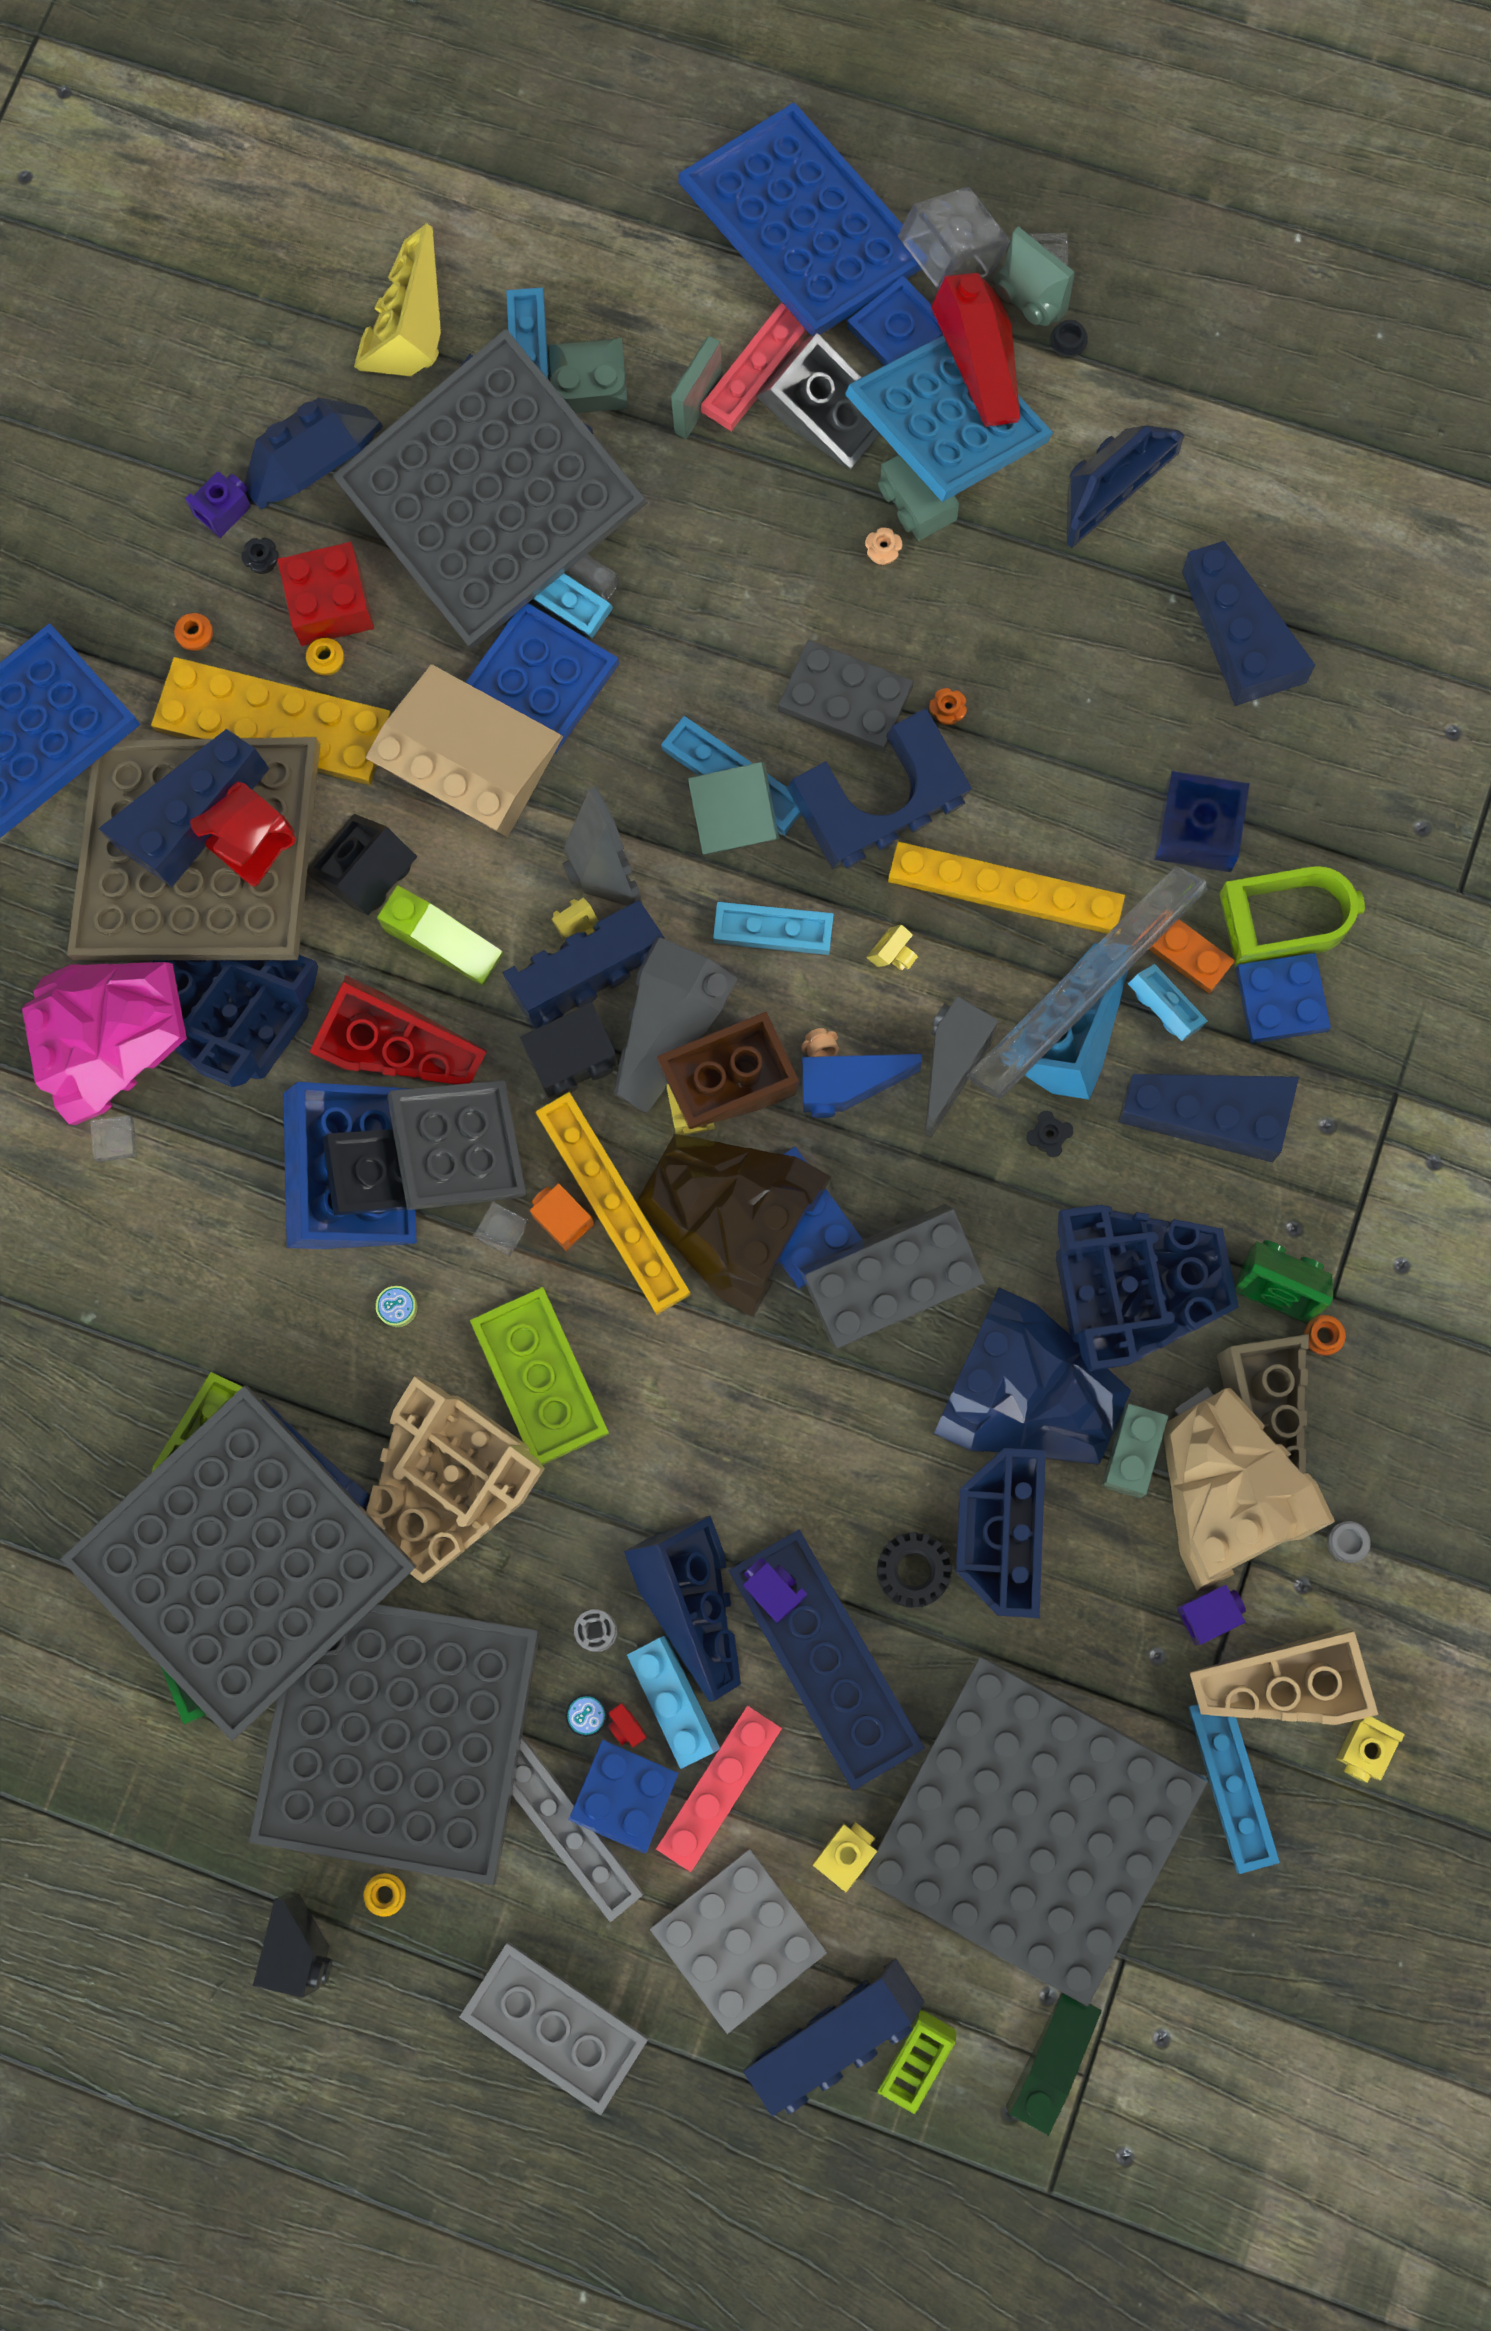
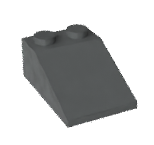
[757,333,880,470]
[925,996,999,1138]

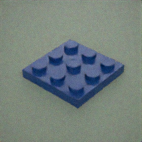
[465,603,619,754]

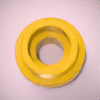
[306,638,344,676]
[363,1873,406,1917]

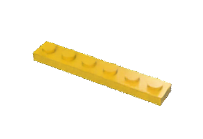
[888,842,1125,936]
[536,1092,691,1315]

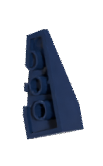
[624,1515,741,1702]

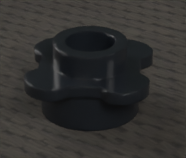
[1026,1111,1073,1158]

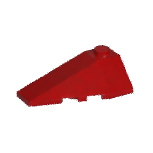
[931,273,1020,427]
[309,975,487,1085]

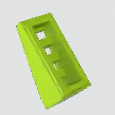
[877,2010,957,2114]

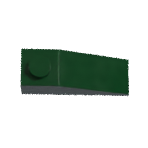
[1006,1992,1102,2136]

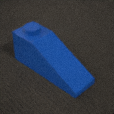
[802,1054,922,1118]

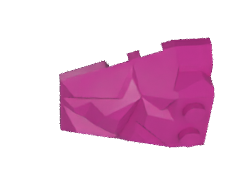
[22,962,187,1125]

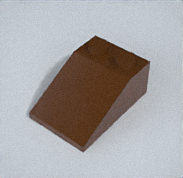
[657,1012,799,1129]

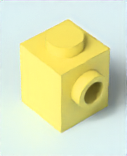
[813,1822,877,1892]

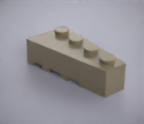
[1217,1334,1309,1474]

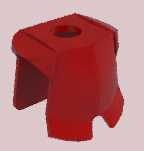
[190,782,297,886]

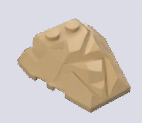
[366,1376,545,1583]
[1163,1388,1335,1592]

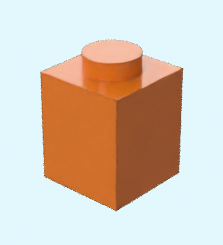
[529,1183,595,1251]

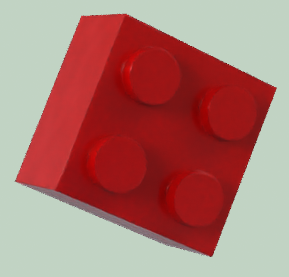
[277,542,374,646]

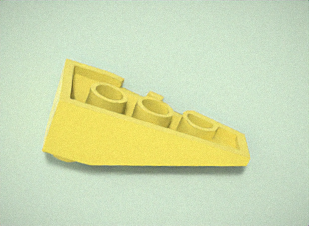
[354,223,441,376]

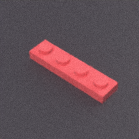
[701,302,808,432]
[656,1705,782,1873]

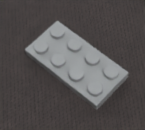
[459,1942,649,2115]

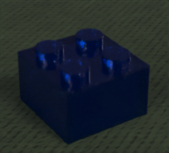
[1154,771,1250,872]

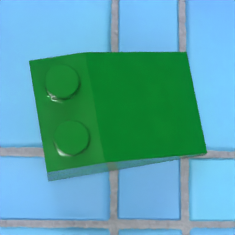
[1234,1240,1333,1324]

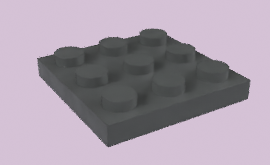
[387,1080,526,1210]

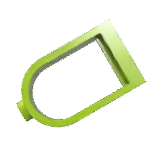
[1219,866,1365,967]

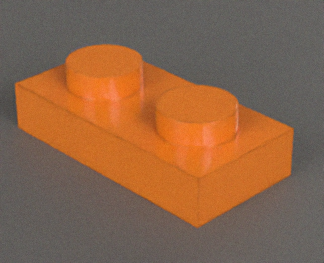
[1147,914,1235,995]

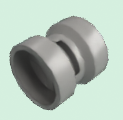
[574,1609,618,1652]

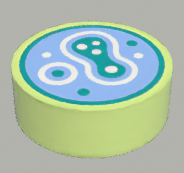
[376,1286,418,1327]

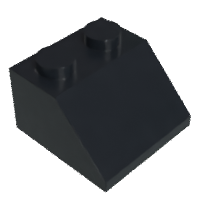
[307,814,418,915]
[520,1002,619,1098]
[253,1893,332,1998]

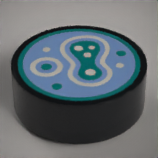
[566,1694,608,1737]

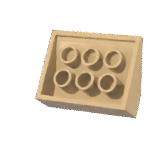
[366,664,563,838]

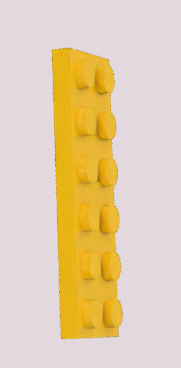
[151,657,392,786]

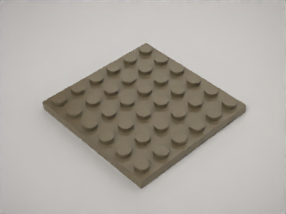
[67,737,320,961]

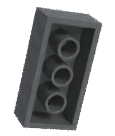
[799,1204,985,1349]

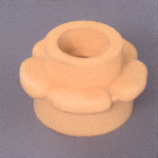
[865,527,902,565]
[801,1028,839,1057]

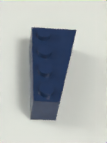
[98,729,270,888]
[502,900,665,1030]
[743,1958,925,2117]

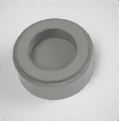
[1326,1521,1371,1563]

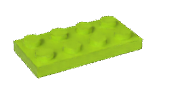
[470,1287,610,1465]

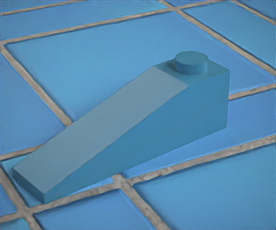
[1006,943,1133,1100]

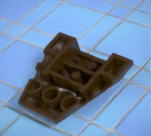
[636,1134,832,1316]

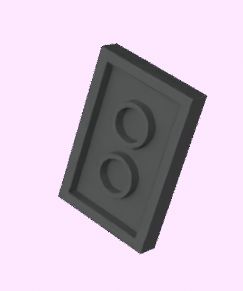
[778,640,914,753]

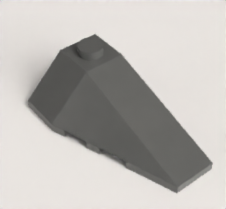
[562,786,643,906]
[614,937,738,1113]

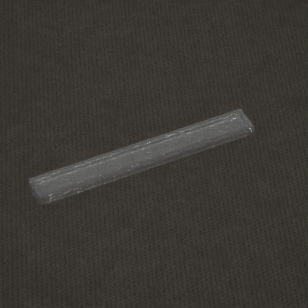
[968,866,1208,1100]

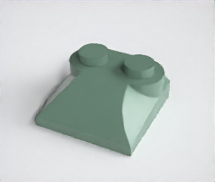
[994,226,1075,326]
[549,338,628,413]

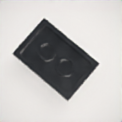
[322,1129,446,1216]

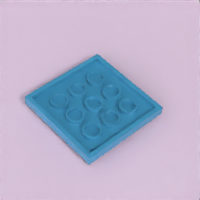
[845,335,1053,502]

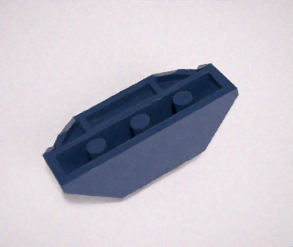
[244,397,383,509]
[1067,425,1184,548]
[956,1448,1046,1618]

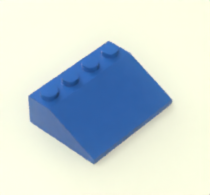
[283,1082,417,1249]

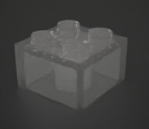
[898,186,1010,290]

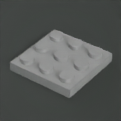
[650,1849,828,2034]

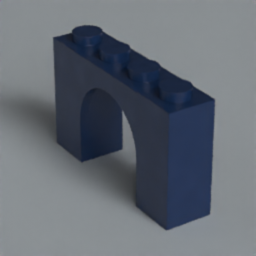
[787,708,972,869]

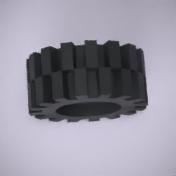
[877,1532,952,1608]

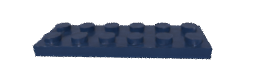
[728,1529,925,1791]

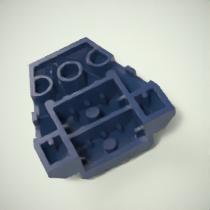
[151,955,318,1087]
[1056,1205,1239,1371]
[934,1288,1131,1465]

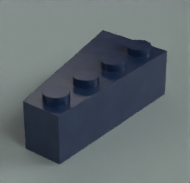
[1182,540,1315,706]
[1118,1074,1299,1163]

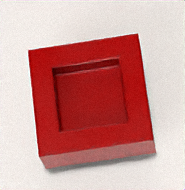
[608,1703,648,1747]

